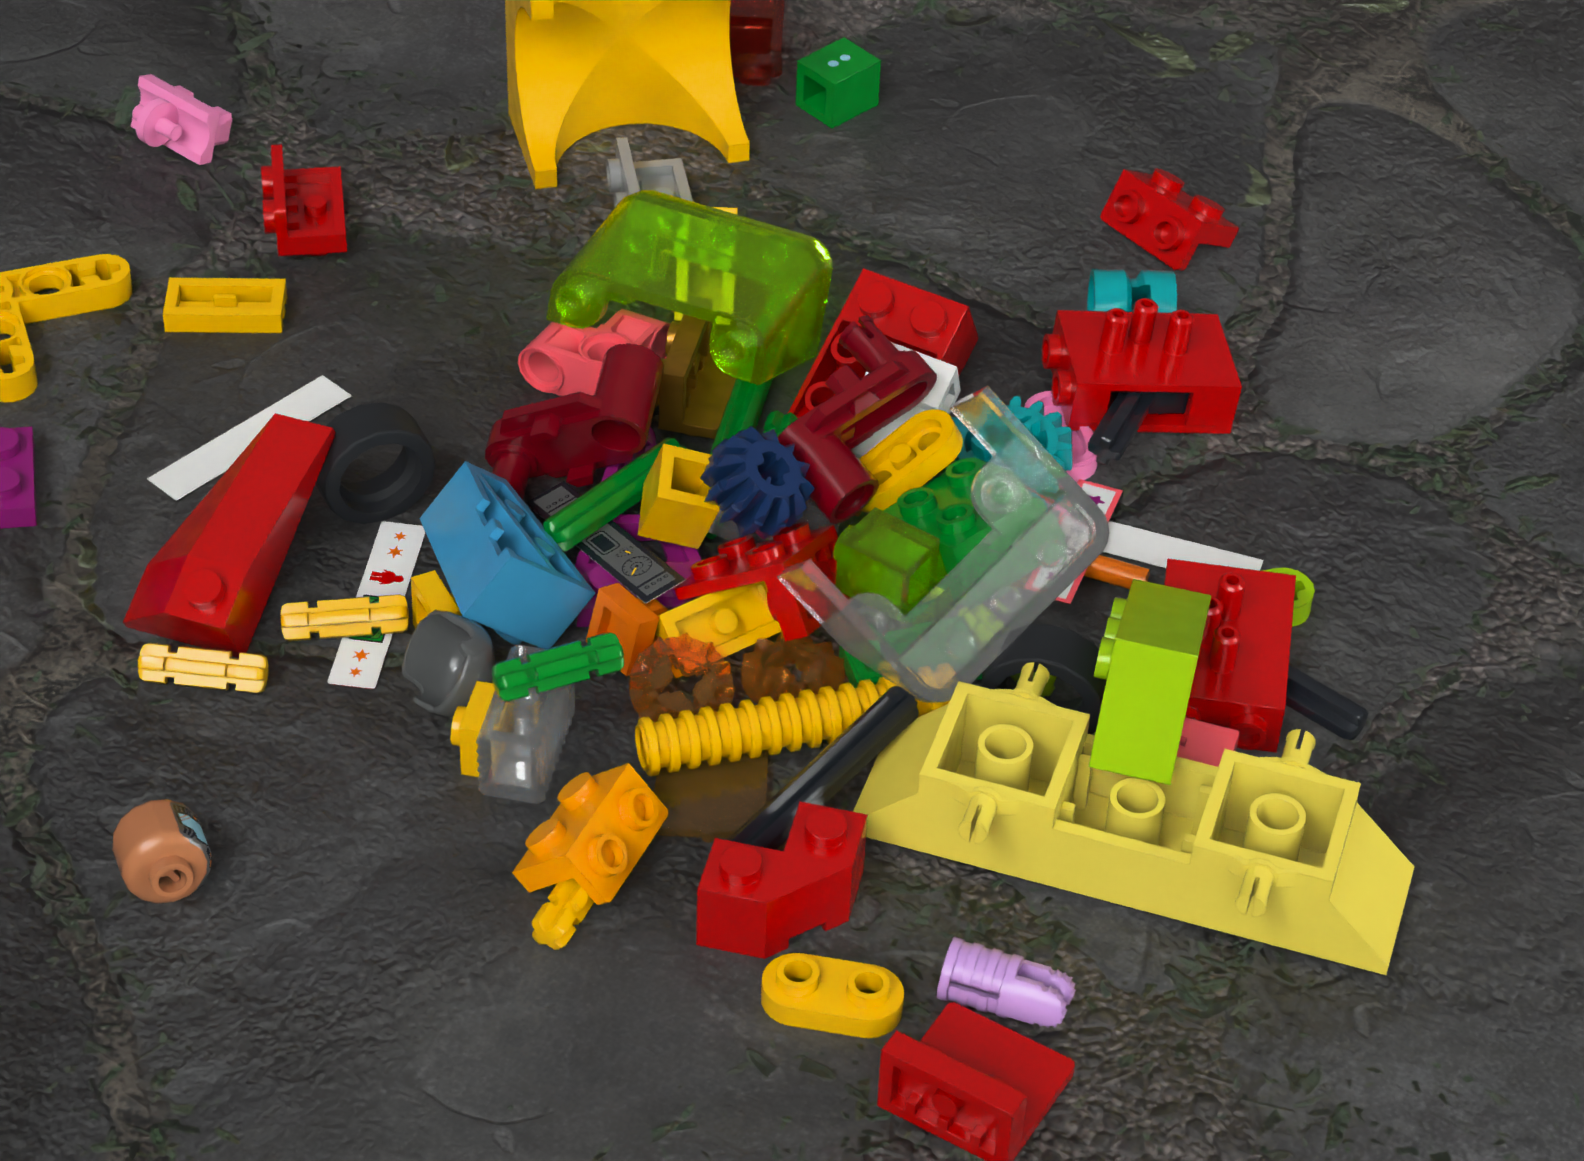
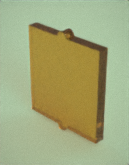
[655,750,768,843]

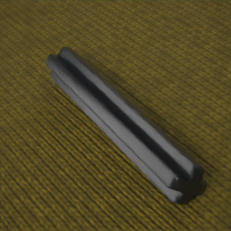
[727,686,919,850]

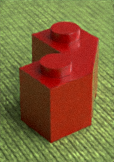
[696,801,868,959]

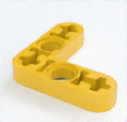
[0,254,133,402]

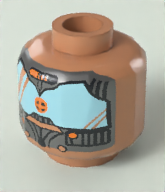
[113,799,212,904]

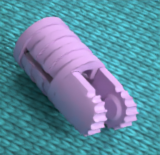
[937,937,1076,1028]

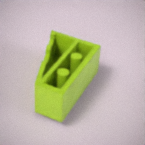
[1089,579,1212,785]

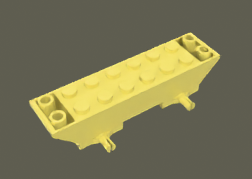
[853,662,1414,975]

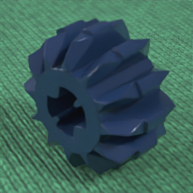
[700,426,815,540]

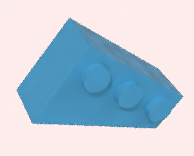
[419,461,595,650]

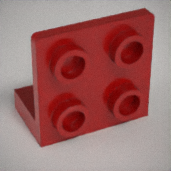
[674,522,858,641]
[877,1002,1075,1161]

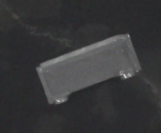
[777,386,1109,703]

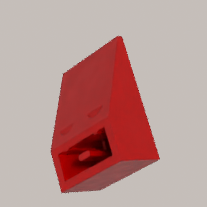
[787,268,979,418]

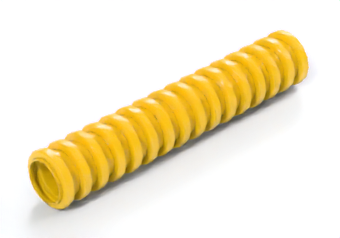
[635,666,959,776]

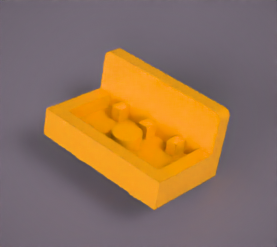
[512,763,668,905]

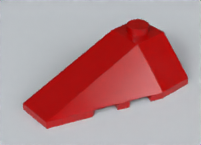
[123,413,336,658]

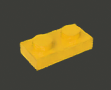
[656,581,782,678]

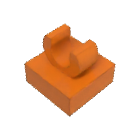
[586,583,669,676]

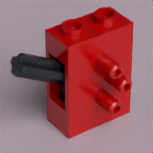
[1042,298,1242,465]
[1164,558,1368,753]

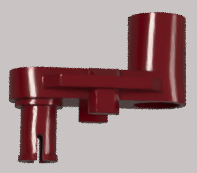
[778,315,937,524]
[485,343,664,500]

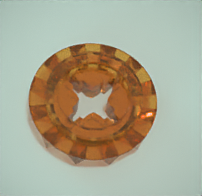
[741,631,845,704]
[629,632,736,722]

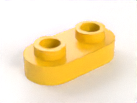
[859,409,963,513]
[761,953,904,1038]

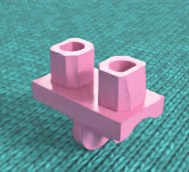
[131,74,233,165]

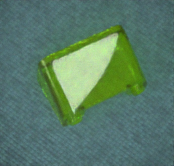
[546,190,832,385]

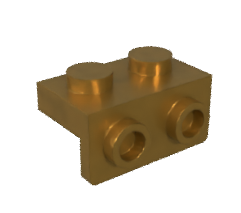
[658,299,744,439]

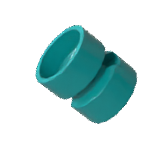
[1087,269,1177,313]

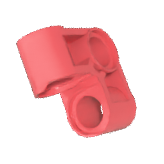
[518,309,671,396]

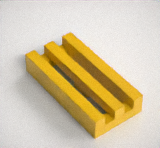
[163,277,287,333]

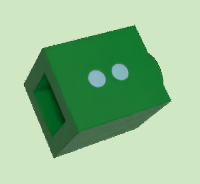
[795,37,881,129]

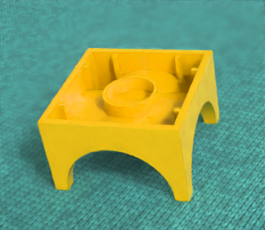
[505,0,750,189]

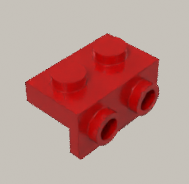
[261,144,347,256]
[1100,168,1240,271]

